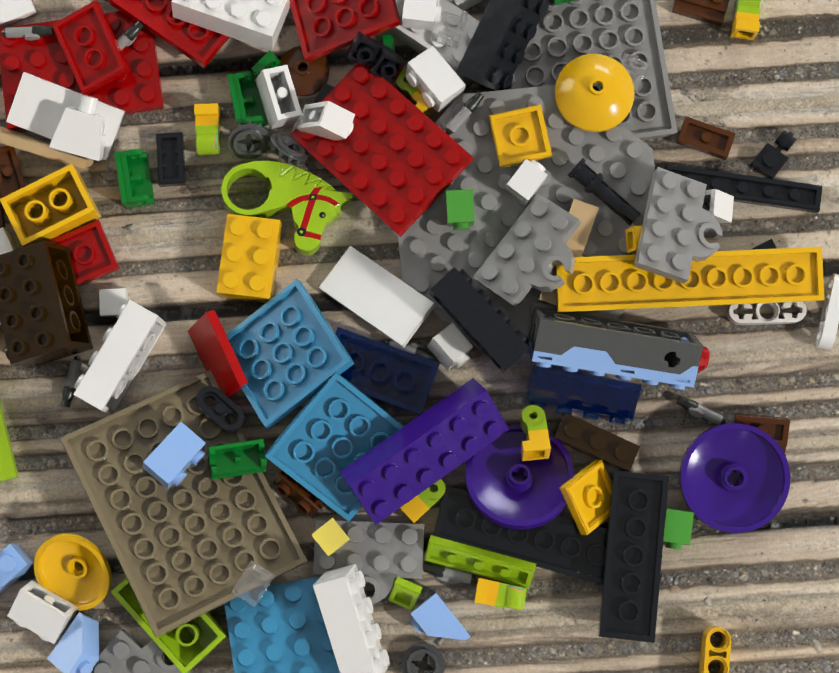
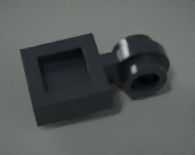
[750,130,797,179]

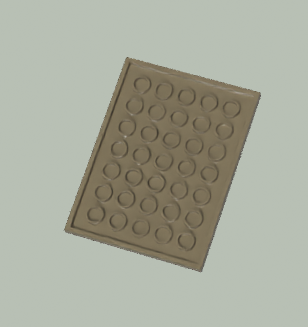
[60,370,307,638]

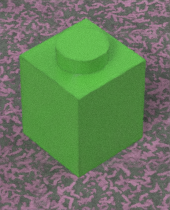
[446,189,475,231]
[663,509,694,550]

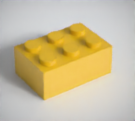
[0,164,102,247]
[216,214,283,303]

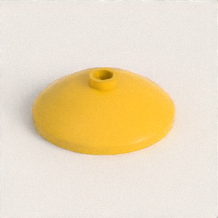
[554,54,634,132]
[34,533,112,611]

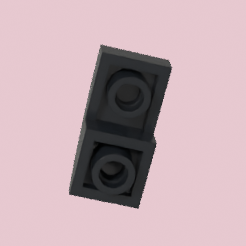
[346,32,406,83]

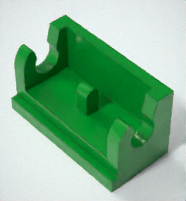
[227,71,268,127]
[114,149,155,209]
[207,439,267,481]

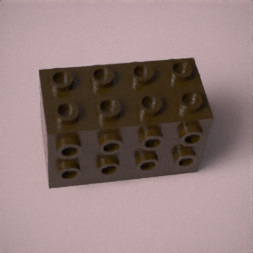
[0,241,93,367]

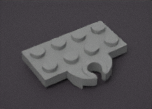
[634,167,723,284]
[473,193,581,309]
[313,520,424,604]
[91,629,191,673]

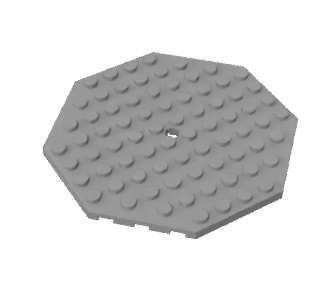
[398,85,655,354]

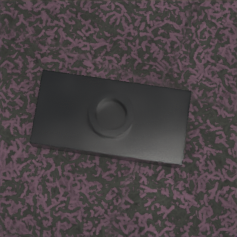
[156,132,186,187]

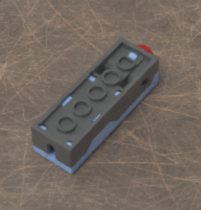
[527,306,710,390]

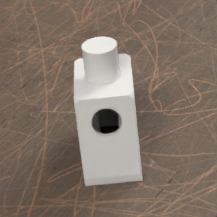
[49,95,106,161]

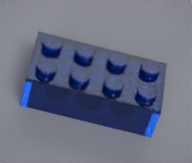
[335,327,440,416]

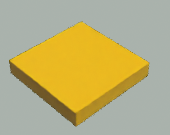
[488,104,552,169]
[559,460,612,535]

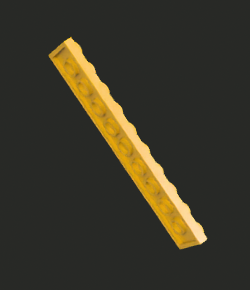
[555,247,824,312]

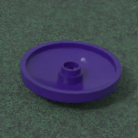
[679,423,790,533]
[465,424,574,530]

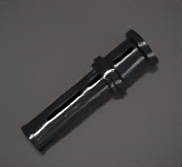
[567,158,641,226]

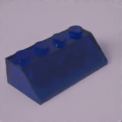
[524,365,642,425]

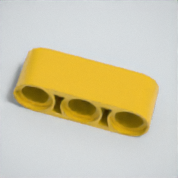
[699,626,731,673]

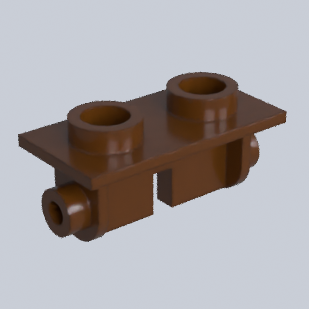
[273,470,325,519]

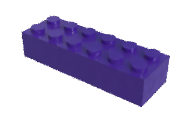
[339,378,509,525]

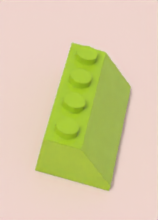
[111,578,229,673]

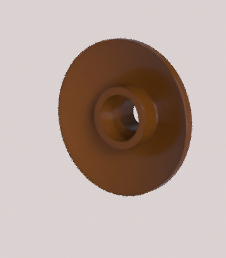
[278,46,329,97]

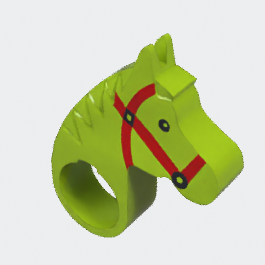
[221,161,354,256]

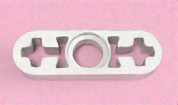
[815,273,839,351]
[727,301,807,325]

